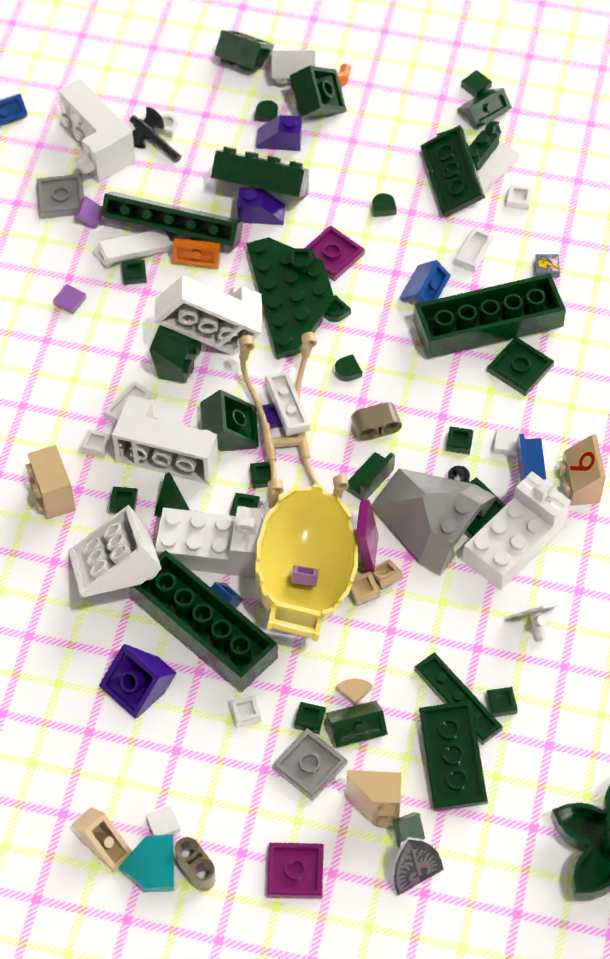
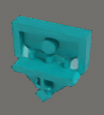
[118,834,174,893]

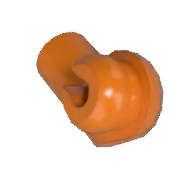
[337,63,351,87]

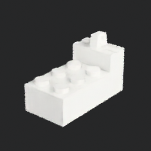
[58,78,136,183]
[154,275,262,355]
[112,395,219,485]
[462,471,571,591]
[155,506,263,578]

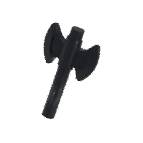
[129,107,182,162]

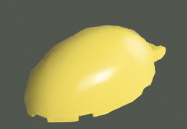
[255,484,358,642]

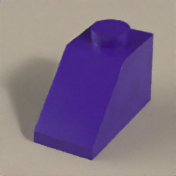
[256,115,302,151]
[237,187,286,225]

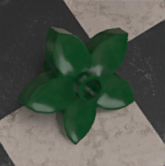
[550,785,610,901]

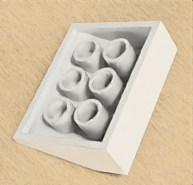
[68,505,162,597]

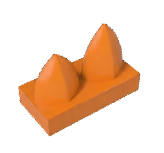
[172,238,221,268]

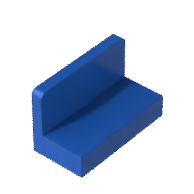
[0,93,28,124]
[399,260,451,303]
[516,433,547,482]

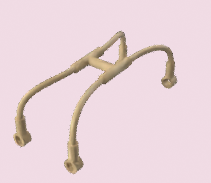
[239,332,349,509]

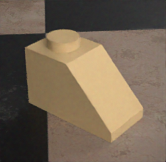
[71,807,132,872]

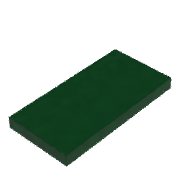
[420,125,486,218]
[419,700,488,812]

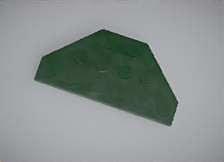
[246,237,336,360]

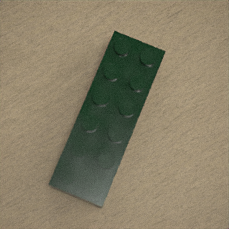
[413,273,566,359]
[130,550,278,692]

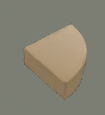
[336,678,373,706]

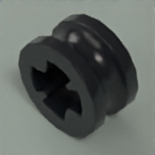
[448,465,470,483]

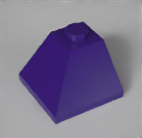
[99,644,177,719]

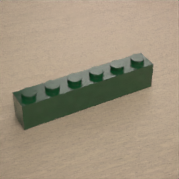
[101,191,244,246]

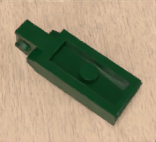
[469,121,502,170]

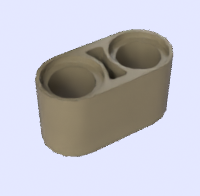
[351,402,402,441]
[174,837,216,891]

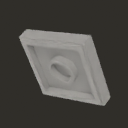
[36,174,84,219]
[272,728,348,801]

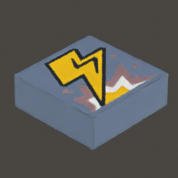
[535,254,560,278]

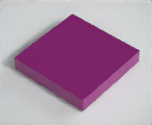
[305,225,365,282]
[356,500,379,572]
[267,842,324,899]

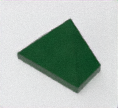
[154,472,190,517]

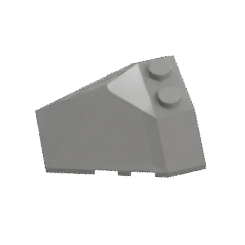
[371,468,496,576]

